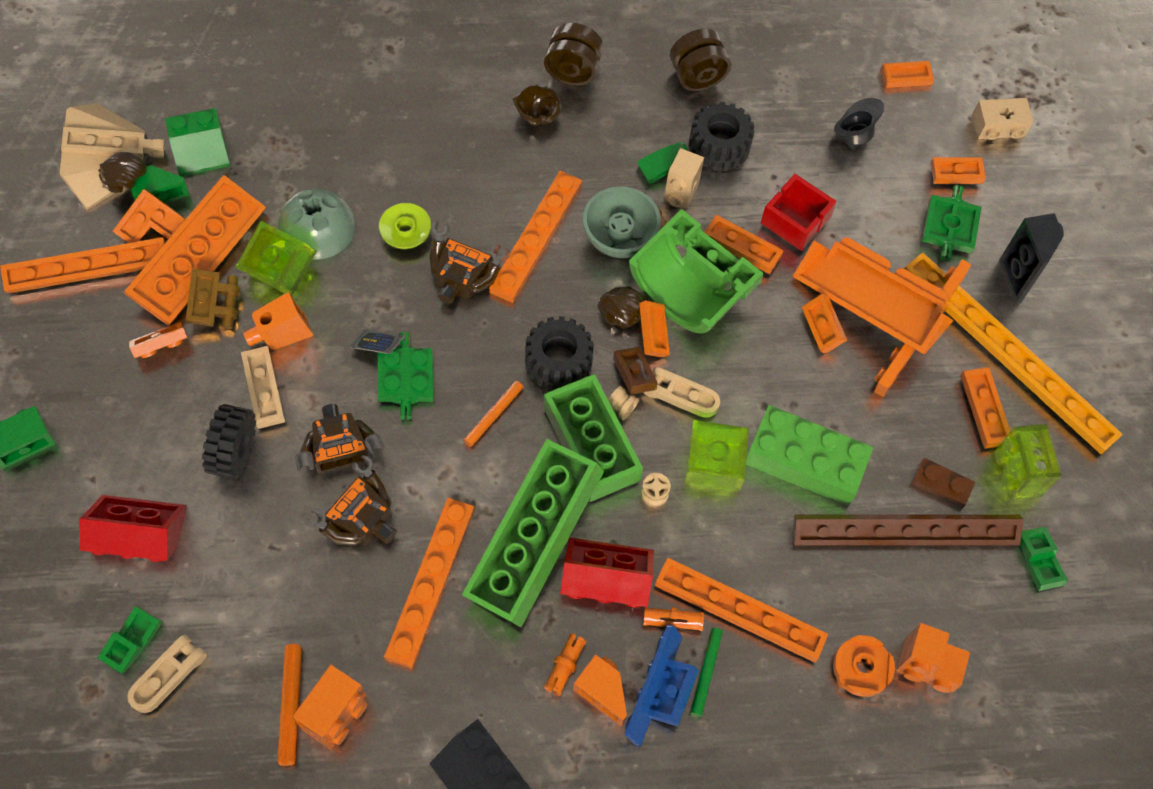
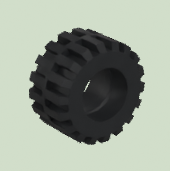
[689,102,755,171]
[525,316,594,391]

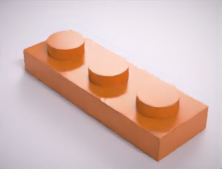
[704,214,784,274]
[960,367,1014,449]

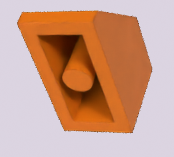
[573,654,627,726]

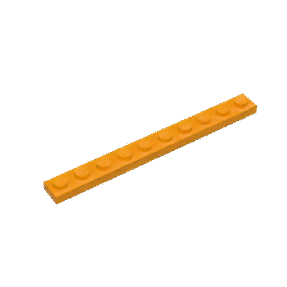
[904,253,1123,455]

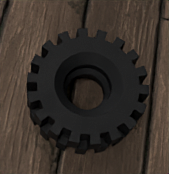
[202,404,256,480]

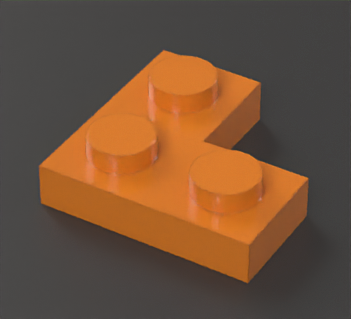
[113,189,185,243]

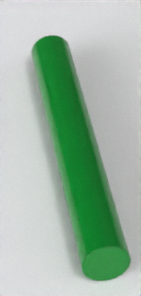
[690,628,723,717]

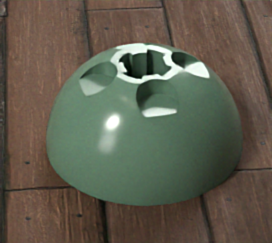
[583,186,661,258]
[278,188,356,260]

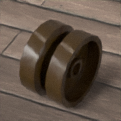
[544,23,604,86]
[669,28,732,91]

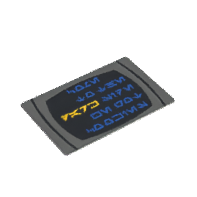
[349,329,404,354]

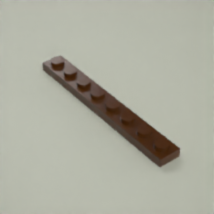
[792,514,1024,545]

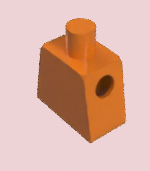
[243,292,314,350]

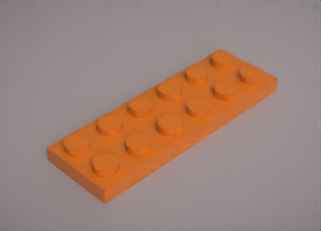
[124,175,266,326]

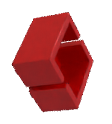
[760,174,837,251]

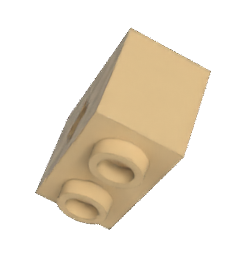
[972,98,1034,140]
[664,148,704,210]

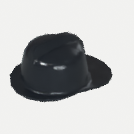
[834,98,884,150]

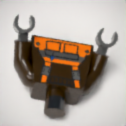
[429,221,510,304]
[295,404,385,474]
[305,456,397,546]

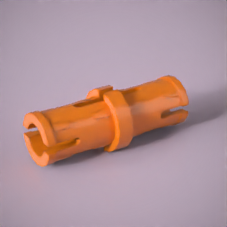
[643,607,704,631]
[543,633,587,696]

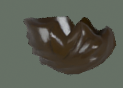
[513,85,562,126]
[98,152,147,193]
[597,286,646,329]

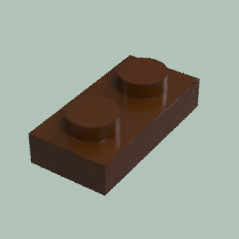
[613,347,658,394]
[911,458,975,509]

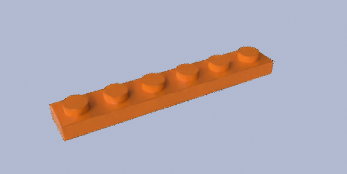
[490,171,582,303]
[0,237,166,294]
[874,259,972,397]
[384,498,475,669]
[654,557,828,663]

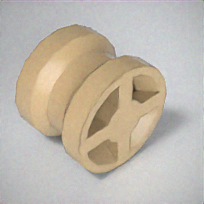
[608,386,639,421]
[641,473,671,507]

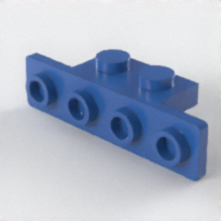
[625,625,699,746]

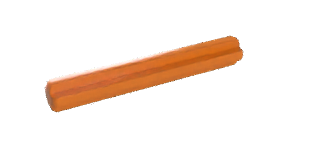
[277,644,302,766]

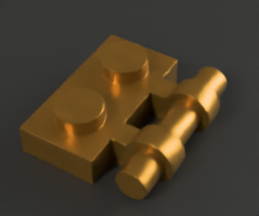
[185,269,240,329]

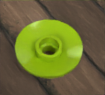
[379,203,431,249]

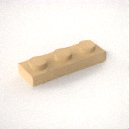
[241,346,285,429]

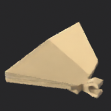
[60,103,164,210]

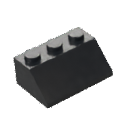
[999,213,1064,304]
[429,719,531,789]

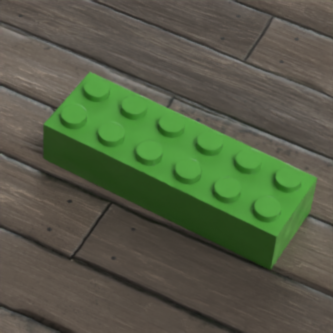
[462,439,604,627]

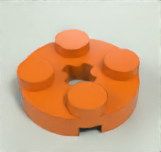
[833,635,895,697]

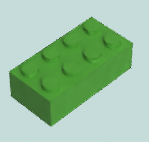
[544,374,643,502]
[744,405,874,507]

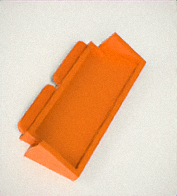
[792,237,953,355]

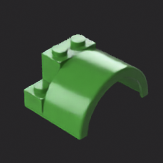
[629,209,763,333]

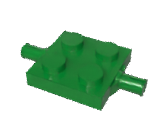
[922,185,982,262]
[378,332,433,420]

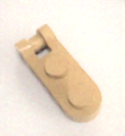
[644,367,721,418]
[127,634,207,713]

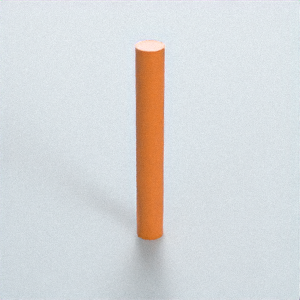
[463,381,524,447]

